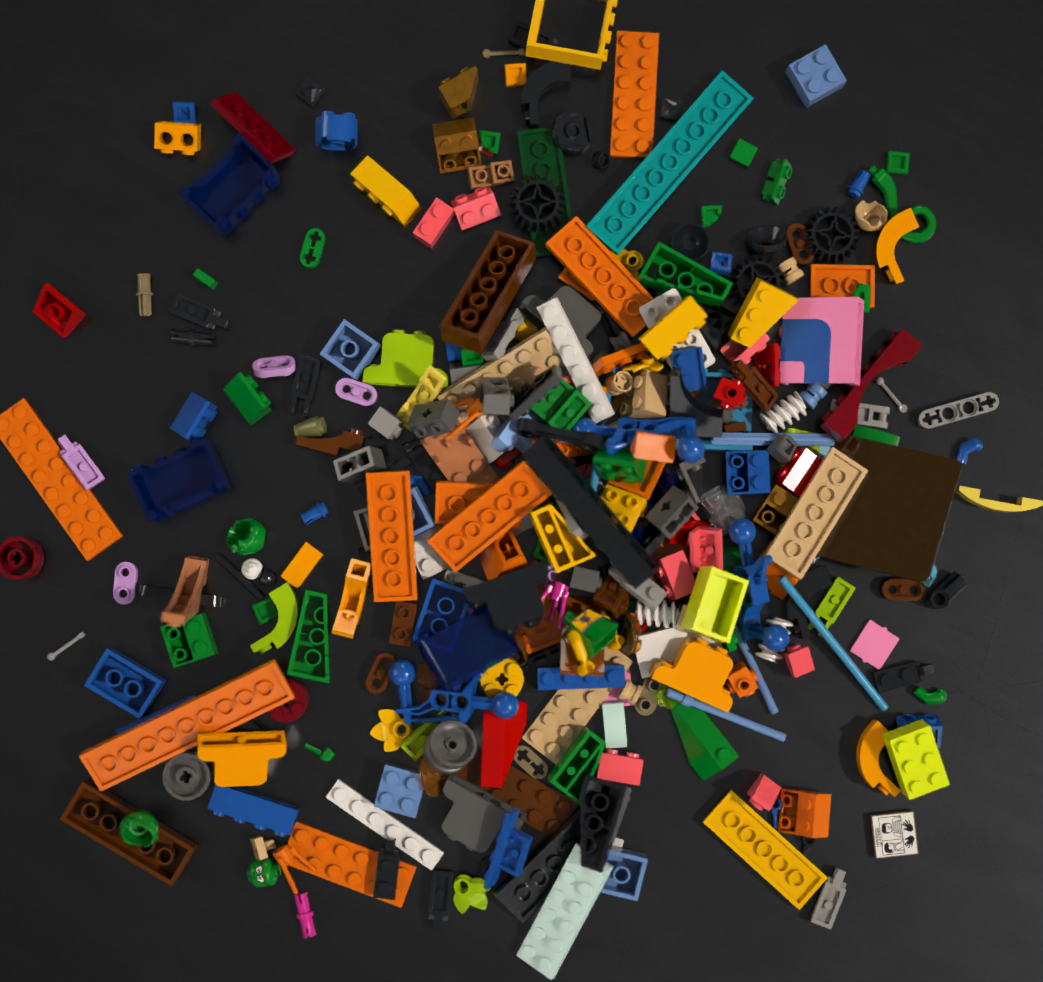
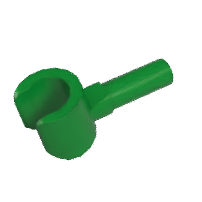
[304,743,335,761]

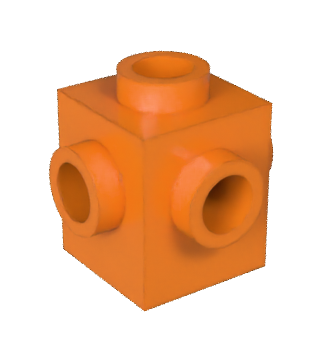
[727,660,759,698]

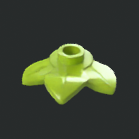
[453,874,491,914]

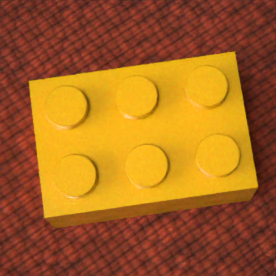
[638,296,707,359]

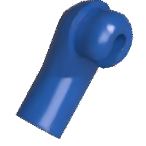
[956,438,983,465]
[410,474,433,498]

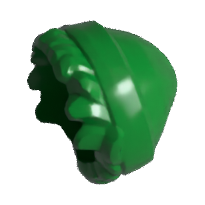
[226,517,266,555]
[119,810,159,848]

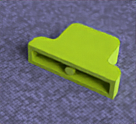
[362,329,449,390]

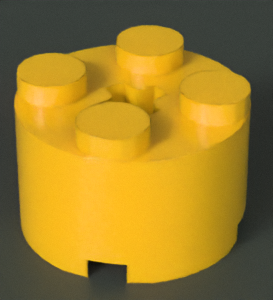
[480,654,524,698]

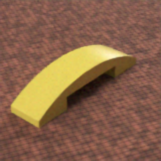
[396,365,447,432]
[955,486,1043,512]

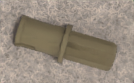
[136,273,153,317]

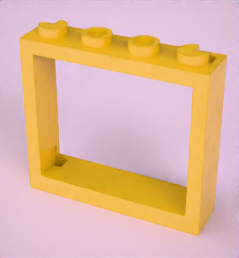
[525,0,618,70]

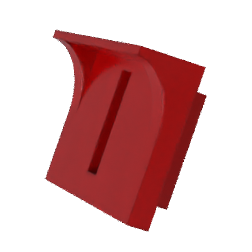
[753,343,781,388]

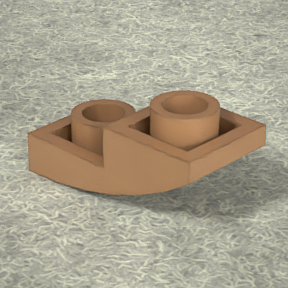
[467,160,515,190]

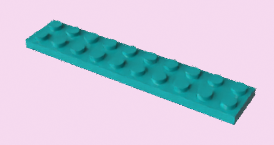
[586,71,754,256]

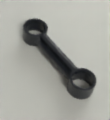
[516,418,603,452]

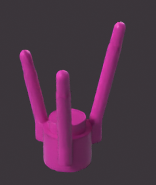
[540,581,569,629]

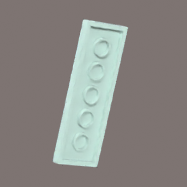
[516,843,614,980]

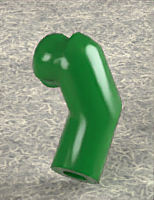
[913,686,947,705]

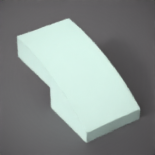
[602,701,627,749]

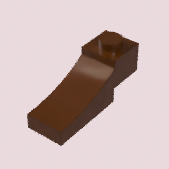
[295,429,366,457]

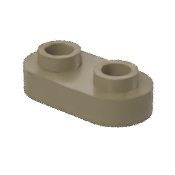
[634,677,665,716]

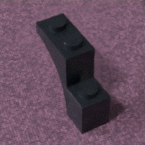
[666,367,724,438]

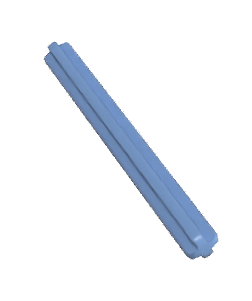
[710,432,835,446]

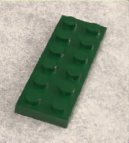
[517,127,572,257]

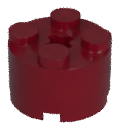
[0,536,44,580]
[267,678,310,723]

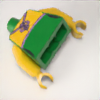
[563,609,625,676]

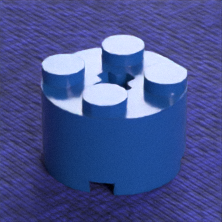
[315,111,358,151]

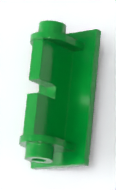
[761,159,792,205]

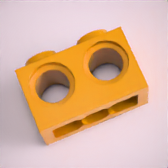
[154,121,201,155]

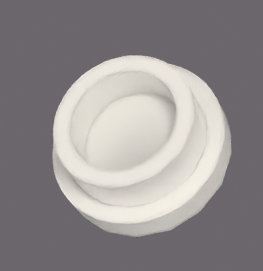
[241,558,263,579]

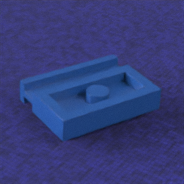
[670,346,707,392]

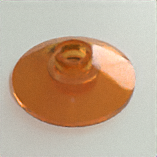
[510,632,530,662]
[420,757,446,797]

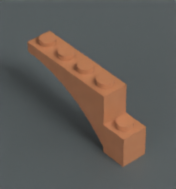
[161,555,210,627]

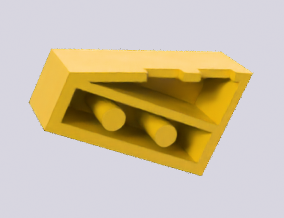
[350,155,422,227]
[727,277,799,348]
[528,504,596,573]

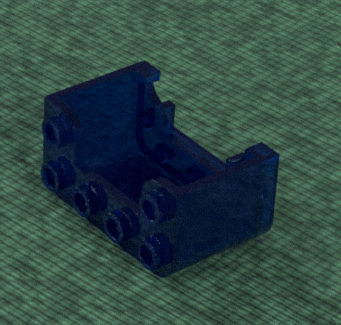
[178,132,280,235]
[126,437,232,523]

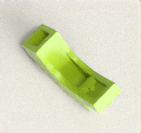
[250,582,300,654]

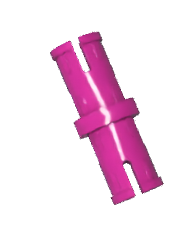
[293,892,317,938]

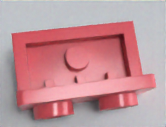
[451,186,501,230]
[719,333,770,364]
[688,526,723,573]

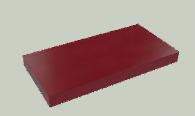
[210,92,296,164]

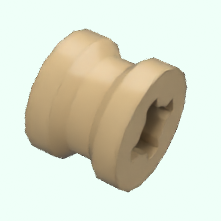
[618,679,643,705]

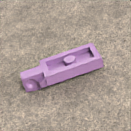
[57,435,105,491]

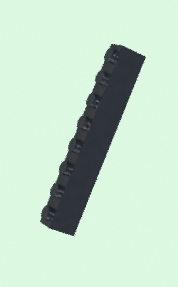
[522,434,660,589]

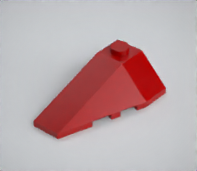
[481,701,527,788]

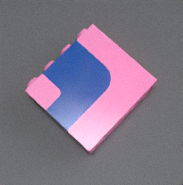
[779,297,864,386]

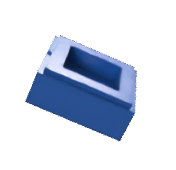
[173,101,196,123]
[709,251,733,276]

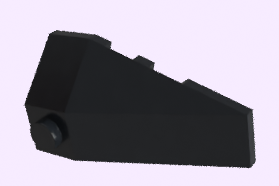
[649,290,737,354]
[580,775,632,873]

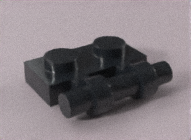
[517,644,560,694]

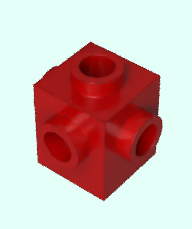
[711,377,747,411]

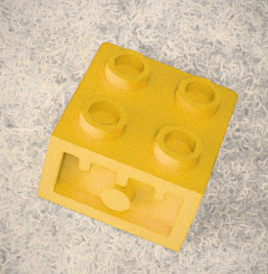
[601,484,647,532]

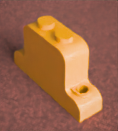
[649,636,733,713]
[197,730,287,787]

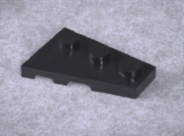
[509,364,562,421]

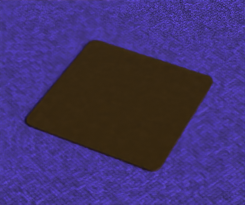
[816,435,961,582]

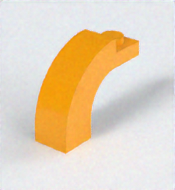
[876,208,919,284]
[332,558,372,639]
[856,719,900,797]

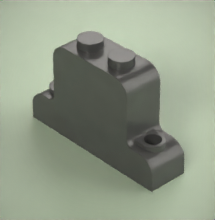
[518,286,601,358]
[442,773,527,852]

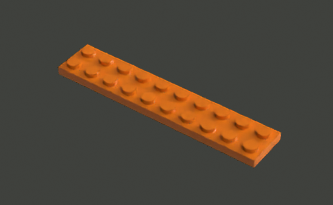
[79,659,295,792]

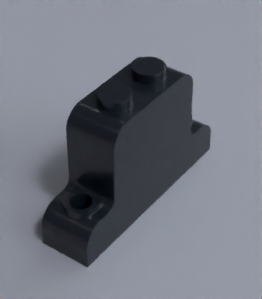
[463,561,548,636]

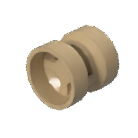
[777,257,805,286]
[605,371,633,396]

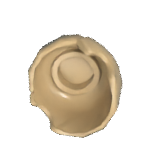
[855,200,888,231]

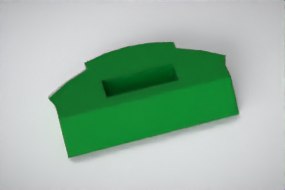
[853,283,870,313]

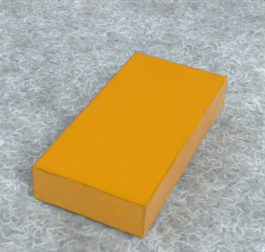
[281,542,324,589]

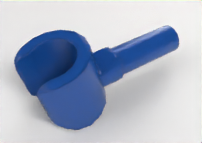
[770,799,782,829]

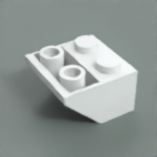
[465,414,509,464]

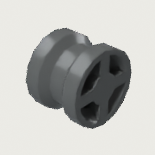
[609,330,632,352]

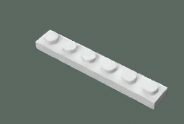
[537,297,615,423]
[326,779,444,871]

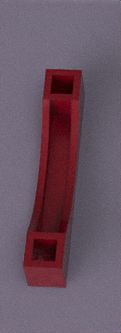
[820,329,922,443]

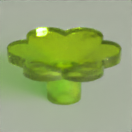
[656,684,681,709]

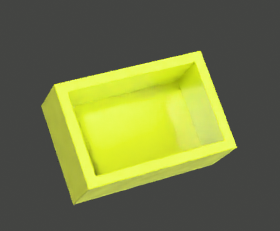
[681,566,749,643]
[882,719,950,800]

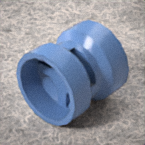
[799,383,827,410]

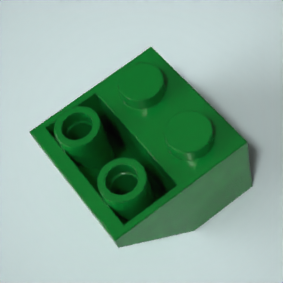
[223,372,272,425]
[593,445,649,485]
[160,613,219,668]

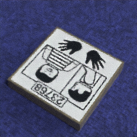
[870,810,919,859]

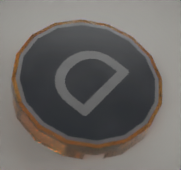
[617,611,642,655]

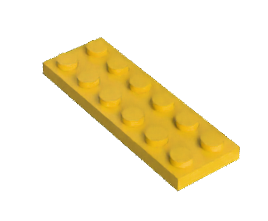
[702,790,828,910]

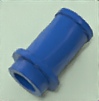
[847,170,871,198]
[300,502,329,526]

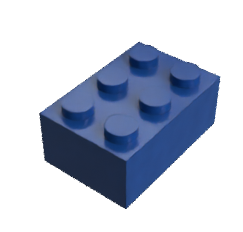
[412,578,469,654]
[84,647,167,719]

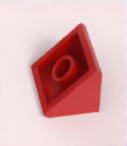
[32,283,86,339]

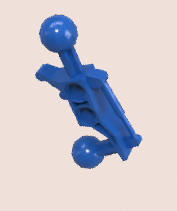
[570,416,705,463]
[729,518,790,651]
[389,659,519,724]

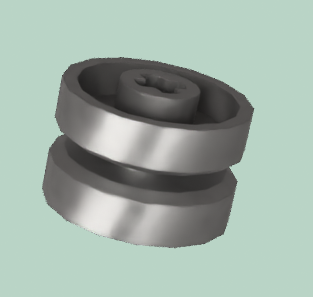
[423,720,477,774]
[163,750,214,801]

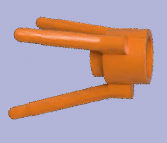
[445,396,483,440]
[273,844,316,894]

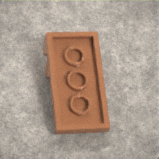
[420,419,500,483]

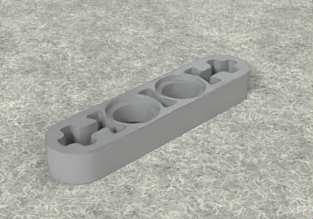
[917,392,999,429]

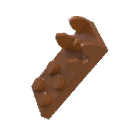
[560,596,605,676]

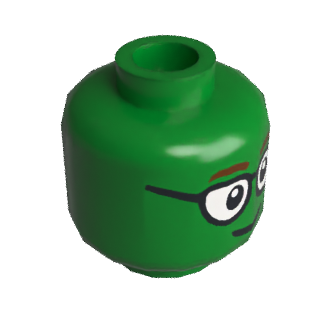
[247,857,281,888]

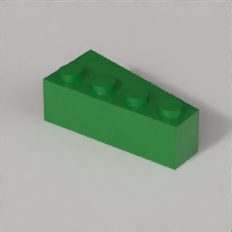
[637,242,733,308]
[287,589,329,683]

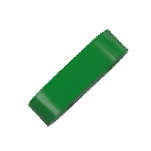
[300,228,326,269]

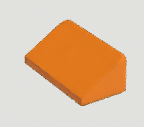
[629,431,677,463]

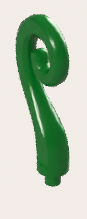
[868,165,936,243]

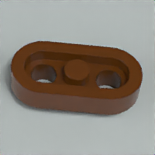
[786,223,814,266]
[881,579,925,601]
[366,653,396,694]

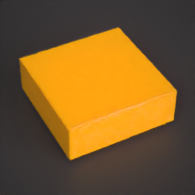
[505,63,527,87]

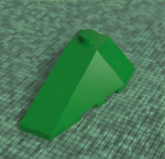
[667,691,739,781]

